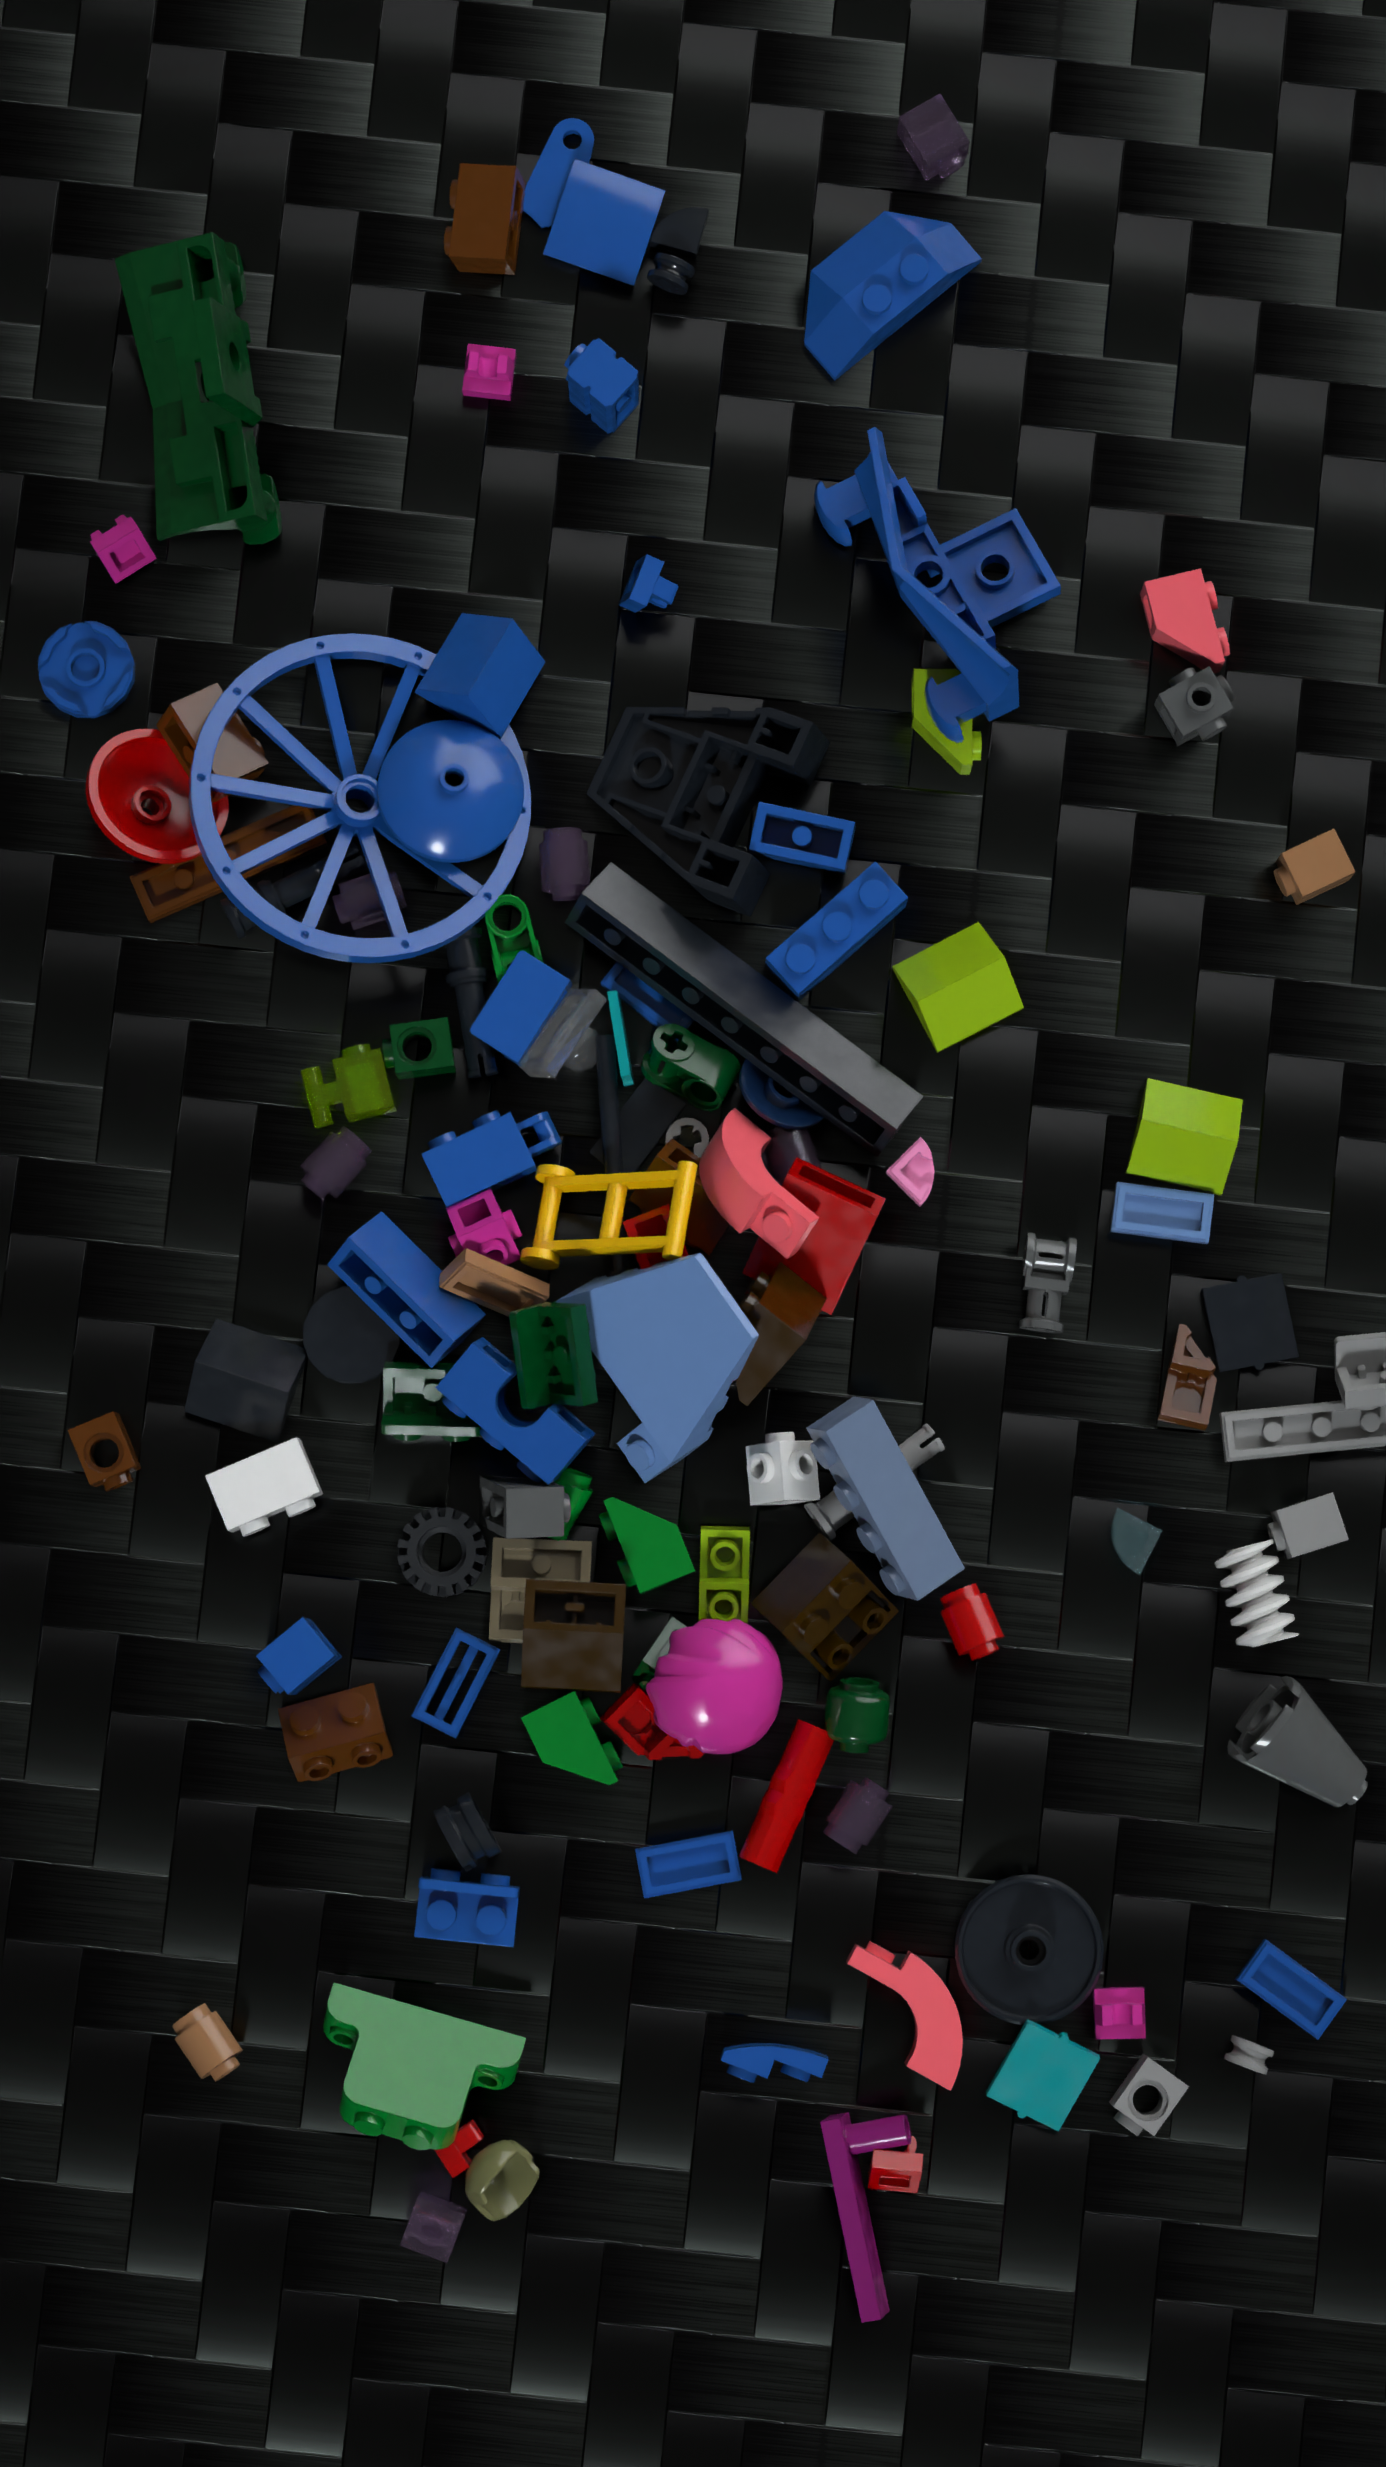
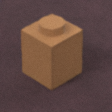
[1274,829,1356,905]

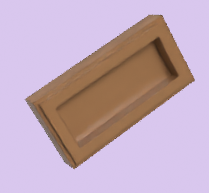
[439,1248,550,1317]

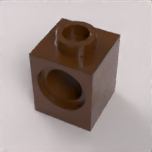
[68,1411,141,1492]

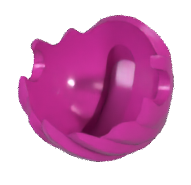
[646,1618,783,1754]

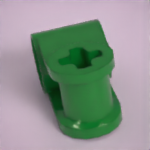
[485,894,543,984]

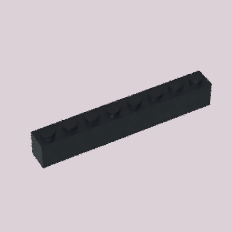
[565,862,923,1157]

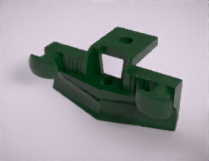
[115,232,282,545]

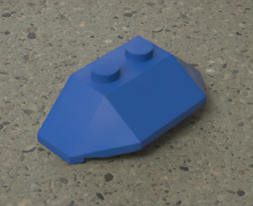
[804,211,982,381]

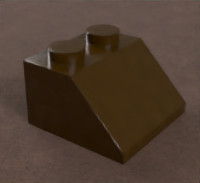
[736,1262,827,1406]

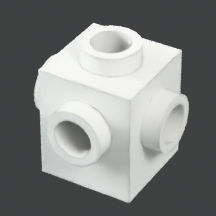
[746,1432,820,1505]

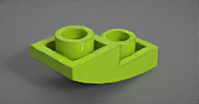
[699,1526,750,1624]

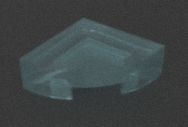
[1111,1508,1162,1575]

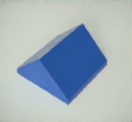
[415,613,545,739]

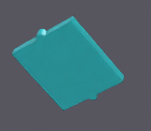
[607,990,635,1087]
[985,2019,1100,2132]

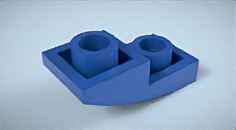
[720,2043,829,2083]

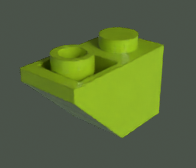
[911,669,982,775]

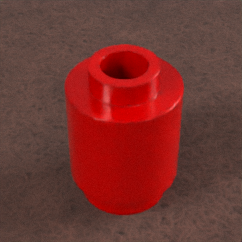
[940,1583,1004,1661]

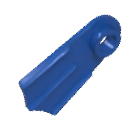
[523,118,594,228]

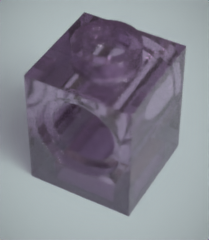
[897,94,970,181]
[400,2191,468,2263]

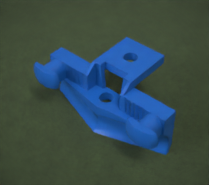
[814,427,1061,743]

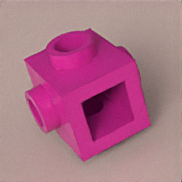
[446,1188,523,1265]

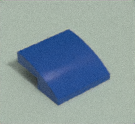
[543,158,665,286]

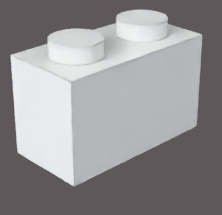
[205,1437,323,1537]

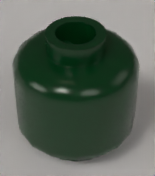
[824,1677,890,1753]

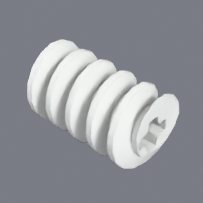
[1215,1539,1299,1647]

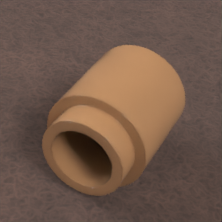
[172,2003,243,2082]

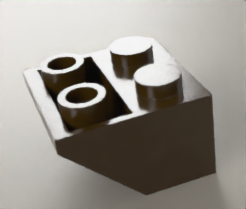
[751,1532,899,1682]
[521,1579,626,1693]

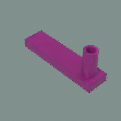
[820,2112,911,2323]

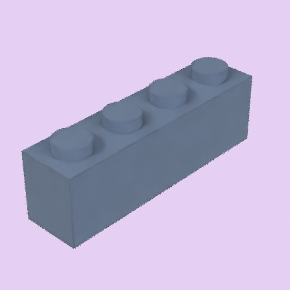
[806,1397,965,1601]

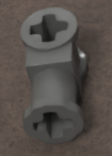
[1019,1232,1077,1333]

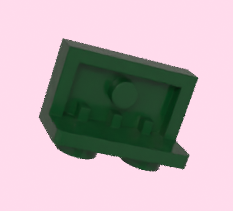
[509,1302,598,1409]
[381,1361,481,1442]

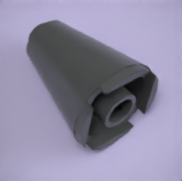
[1227,1676,1368,1807]

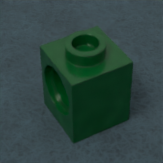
[382,1017,456,1080]

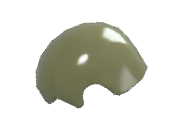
[465,2140,540,2221]

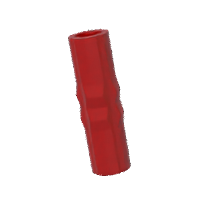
[739,1719,834,1873]

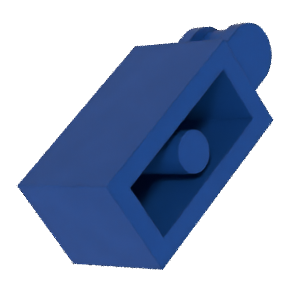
[421,1110,562,1207]

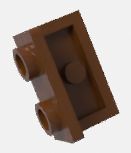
[278,1683,393,1782]

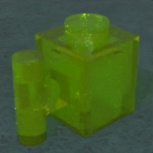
[301,1044,397,1128]

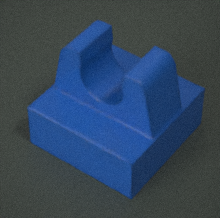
[619,554,679,613]

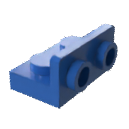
[414,1868,520,1947]

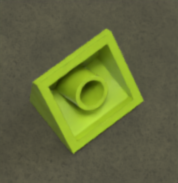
[892,922,1024,1053]
[1126,1078,1243,1195]

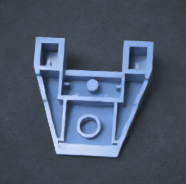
[556,1253,759,1483]

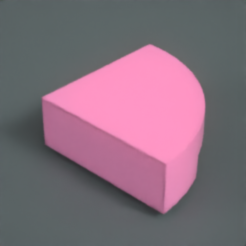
[886,1137,935,1207]

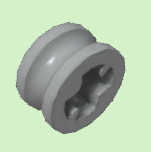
[665,1118,709,1158]
[1224,2035,1274,2075]

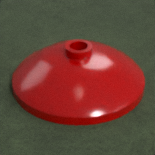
[85,729,229,864]

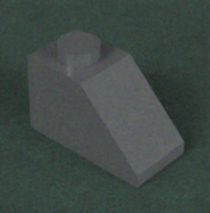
[480,1476,571,1539]

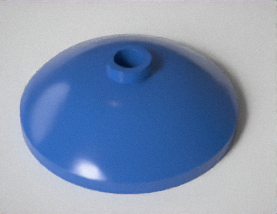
[377,720,524,863]

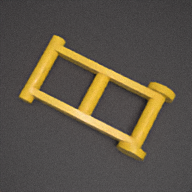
[520,1161,698,1270]

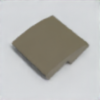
[489,1537,592,1643]

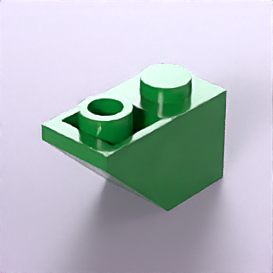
[598,1497,695,1594]
[521,1691,623,1785]

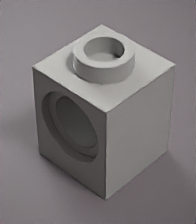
[1267,1492,1349,1559]
[1109,2053,1189,2136]

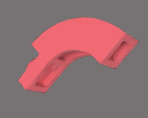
[699,1108,820,1259]
[846,1941,963,2091]

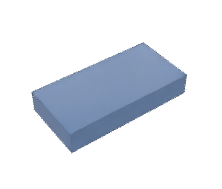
[1110,1182,1214,1244]

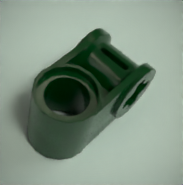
[641,1024,741,1111]

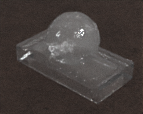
[519,989,607,1077]

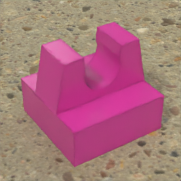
[462,344,516,401]
[90,515,157,584]
[1093,1987,1146,2040]

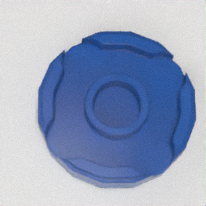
[38,621,135,718]

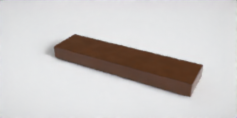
[130,805,328,923]

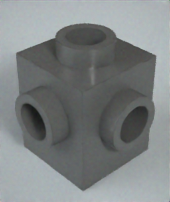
[1154,666,1235,746]

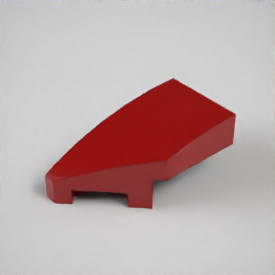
[600,1683,705,1760]

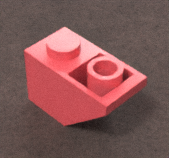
[1140,568,1230,673]

